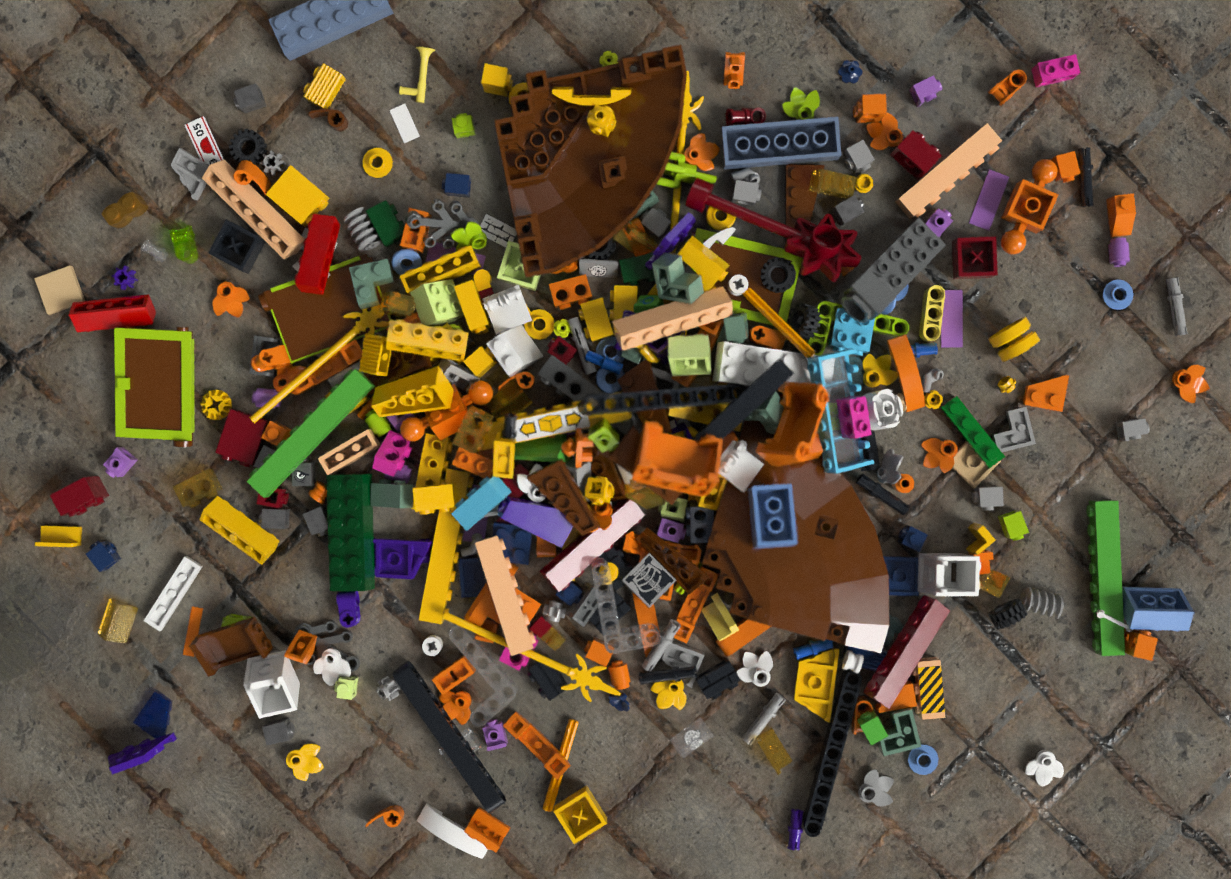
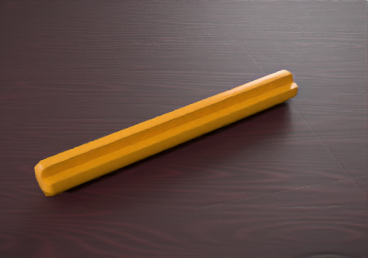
[743,288,816,358]
[543,719,578,812]

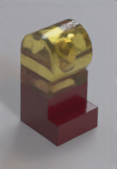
[530,614,566,651]

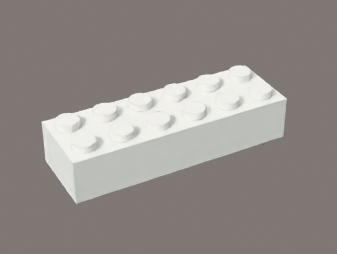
[712,342,835,397]

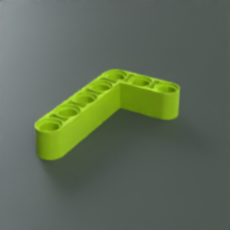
[807,301,909,356]

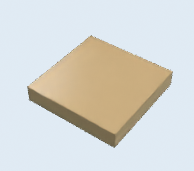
[34,266,85,315]
[952,441,1001,489]

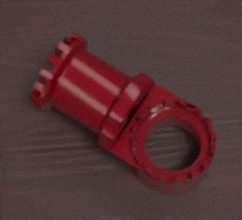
[725,107,766,126]

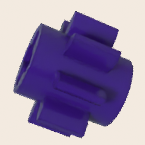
[111,266,138,290]

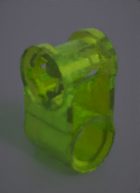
[170,225,198,264]

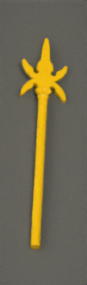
[670,71,704,254]
[250,293,399,423]
[443,612,621,702]

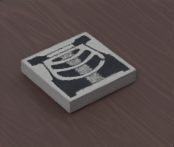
[621,553,676,608]

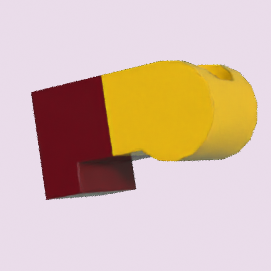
[474,269,498,307]

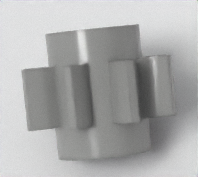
[260,151,286,176]
[542,600,567,622]
[376,676,400,701]

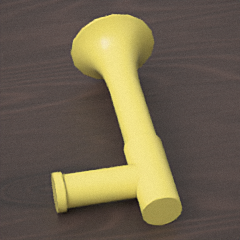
[399,47,435,103]

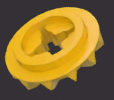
[200,390,232,420]

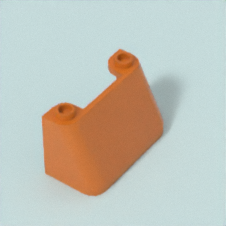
[755,382,829,466]
[632,421,723,496]

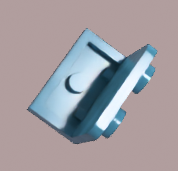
[828,308,875,356]

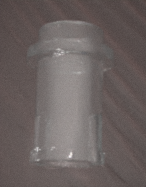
[141,240,168,262]

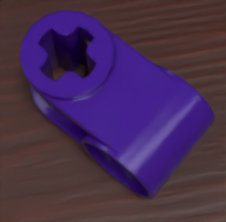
[336,591,361,628]

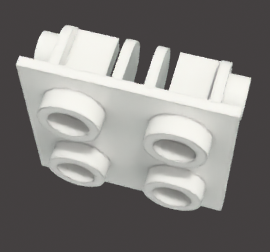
[483,285,532,335]
[719,440,764,492]

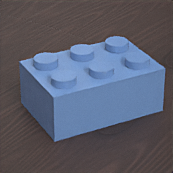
[748,484,798,549]
[1122,587,1194,631]

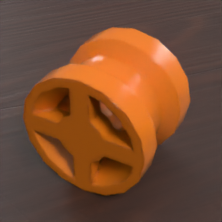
[308,481,327,504]

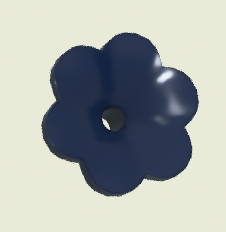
[838,60,863,84]
[608,692,630,712]

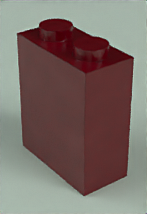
[215,409,270,467]

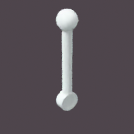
[1097,610,1133,632]

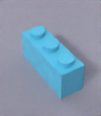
[451,476,511,531]

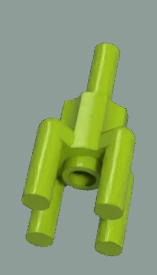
[657,152,717,189]

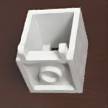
[918,553,981,596]
[244,650,300,718]

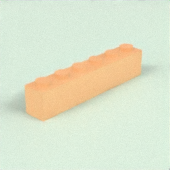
[895,123,1002,219]
[202,160,304,259]
[613,286,733,351]
[475,536,536,656]

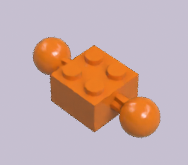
[1001,159,1058,255]
[400,381,493,441]

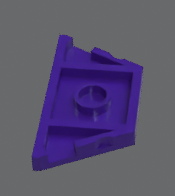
[644,212,696,270]
[373,538,431,579]
[108,732,177,774]

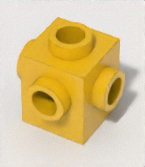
[587,105,616,137]
[585,476,614,506]

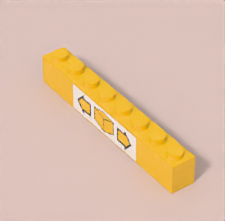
[473,392,632,451]

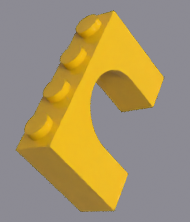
[647,236,729,305]

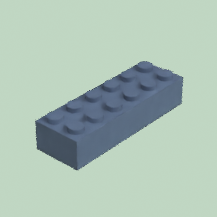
[268,0,394,61]
[720,117,841,170]

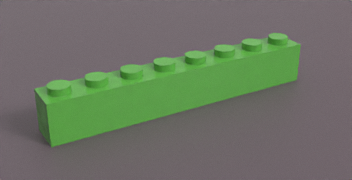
[247,369,375,498]
[1087,500,1125,656]

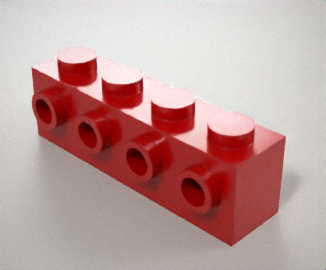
[295,214,340,295]
[69,294,156,332]

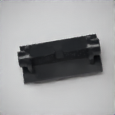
[861,431,880,471]

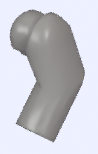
[731,168,760,183]
[922,368,944,393]
[461,533,484,558]

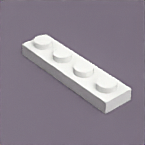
[144,556,203,631]

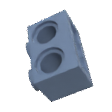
[686,500,714,543]

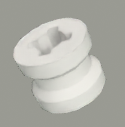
[727,275,749,296]
[422,635,443,656]
[842,650,864,674]

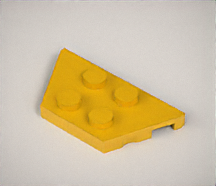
[793,648,840,722]

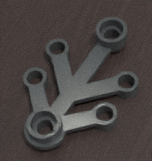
[405,199,478,249]
[294,620,360,672]

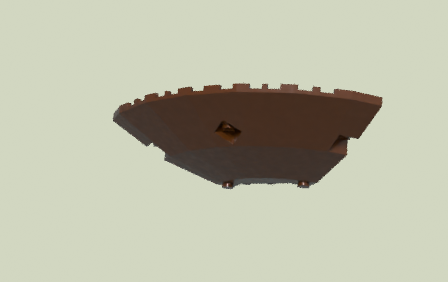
[494,45,687,278]
[702,420,889,653]

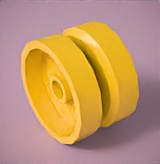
[988,317,1040,362]

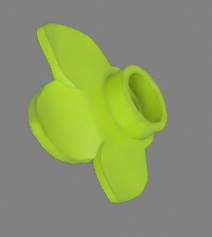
[782,87,820,120]
[451,222,487,251]

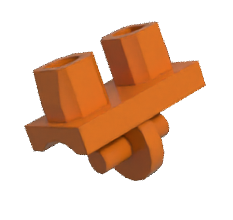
[723,52,745,89]
[561,428,593,468]

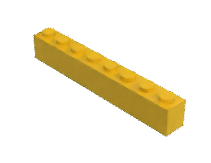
[419,468,474,624]

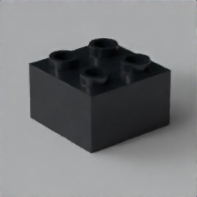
[208,219,266,274]

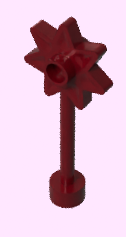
[685,177,862,282]

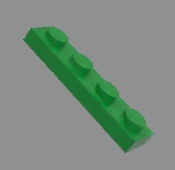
[941,396,1005,469]

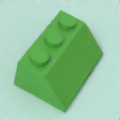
[514,434,573,462]

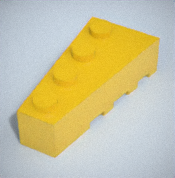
[371,366,454,417]

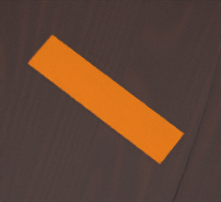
[183,606,203,657]

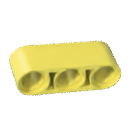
[919,285,945,342]

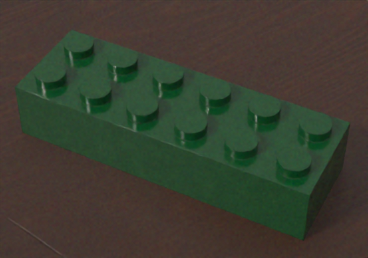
[326,474,375,591]

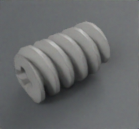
[344,207,381,251]
[1020,586,1064,619]

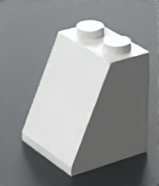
[486,325,544,377]

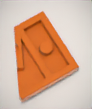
[1023,375,1069,412]

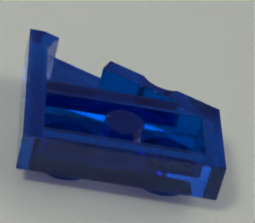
[133,690,173,739]

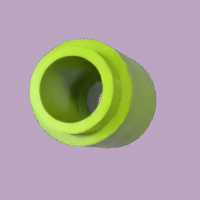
[364,409,392,438]

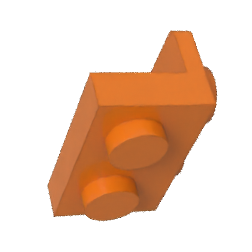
[464,807,510,853]

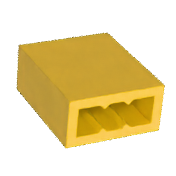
[266,165,330,227]
[454,280,492,335]

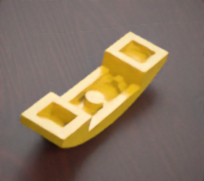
[552,87,631,106]

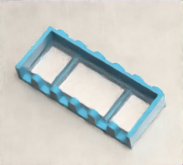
[807,349,874,474]

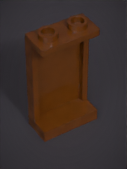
[189,616,273,677]

